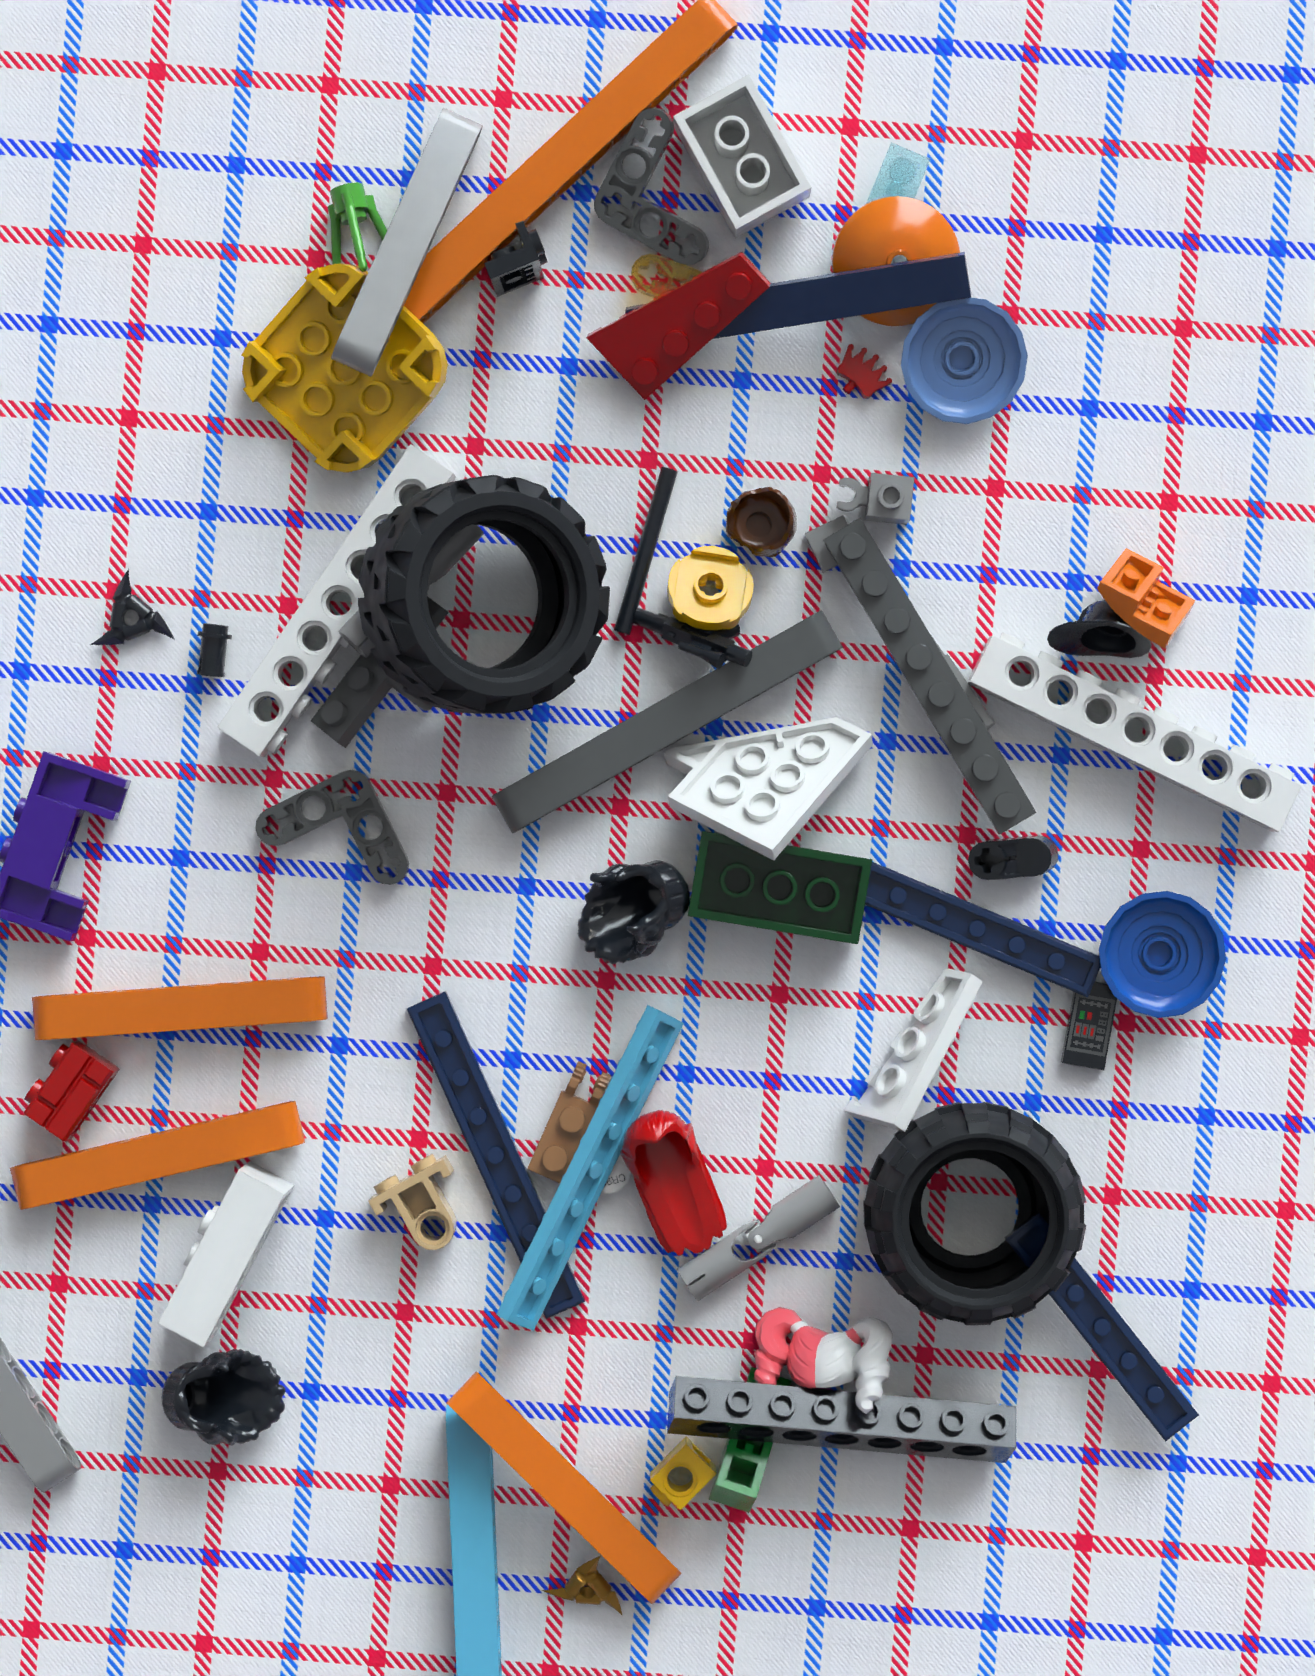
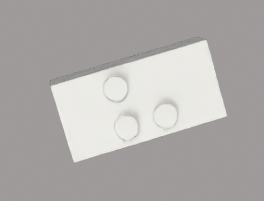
[158,1161,294,1348]

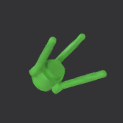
[328,182,387,272]

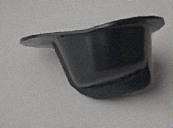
[1047,600,1152,658]

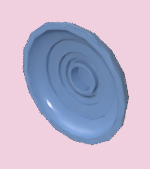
[901,298,1028,424]

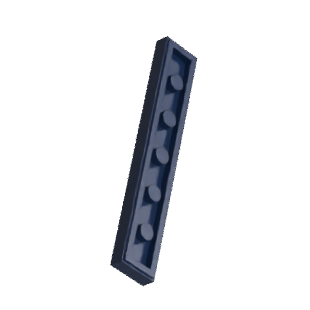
[865,862,1101,998]
[1004,1211,1199,1442]

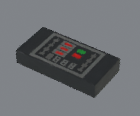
[1061,982,1117,1070]

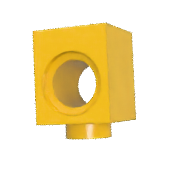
[650,1436,717,1510]

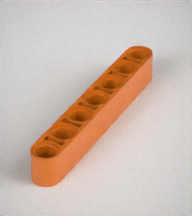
[32,976,328,1040]
[10,1101,305,1210]
[446,1372,682,1605]

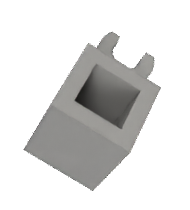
[836,473,914,525]

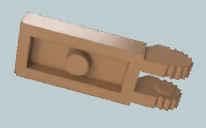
[527,1061,611,1183]

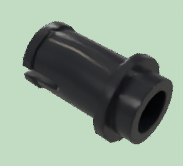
[197,623,232,677]

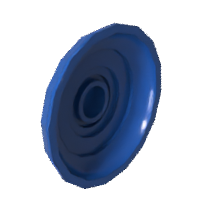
[1099,891,1226,1018]

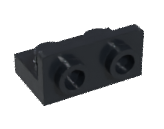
[484,221,548,297]

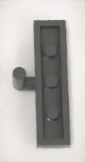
[311,596,449,748]

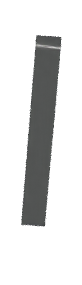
[492,610,843,834]

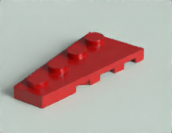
[586,252,771,400]

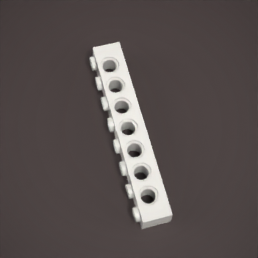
[217,444,456,757]
[967,632,1302,832]

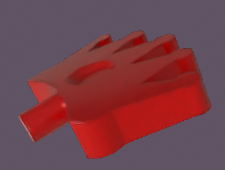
[837,344,892,399]

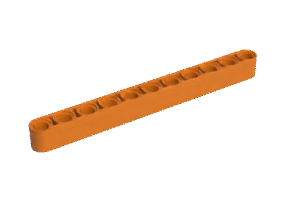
[404,0,738,324]

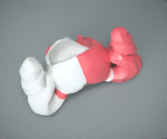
[754,1307,893,1414]

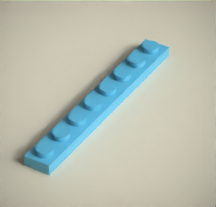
[496,1005,684,1331]

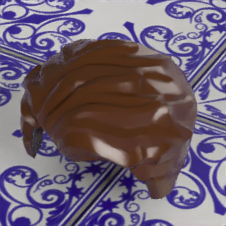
[726,487,797,557]

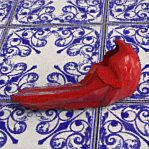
[620,1110,727,1256]

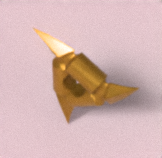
[541,1556,622,1615]

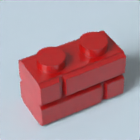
[24,1040,120,1142]

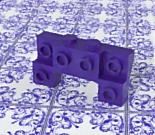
[0,751,131,941]

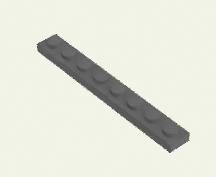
[823,518,1037,835]

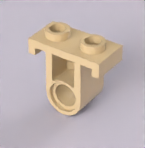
[368,1154,457,1250]

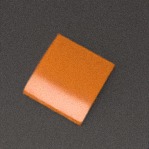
[1097,548,1196,649]

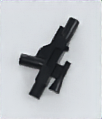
[633,608,752,669]

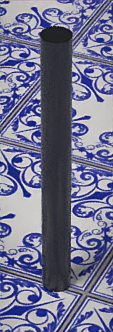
[614,467,678,635]

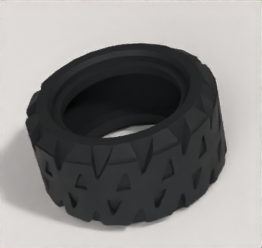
[358,475,610,714]

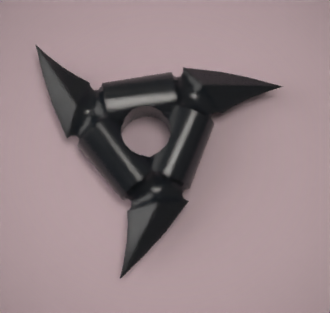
[90,569,175,645]

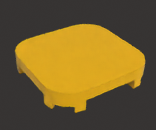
[241,263,448,473]

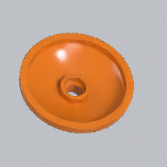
[832,196,960,326]

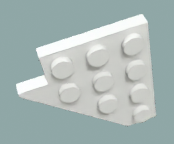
[664,717,873,860]

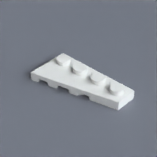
[844,968,983,1132]

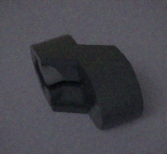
[968,836,1058,880]

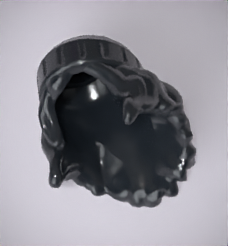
[577,860,690,964]
[161,1349,286,1446]

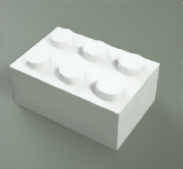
[673,74,812,238]

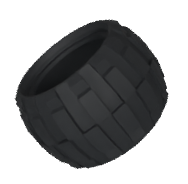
[863,1102,1086,1325]

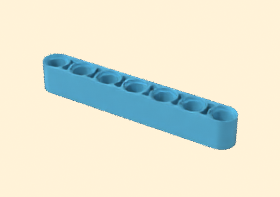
[446,1404,502,1676]

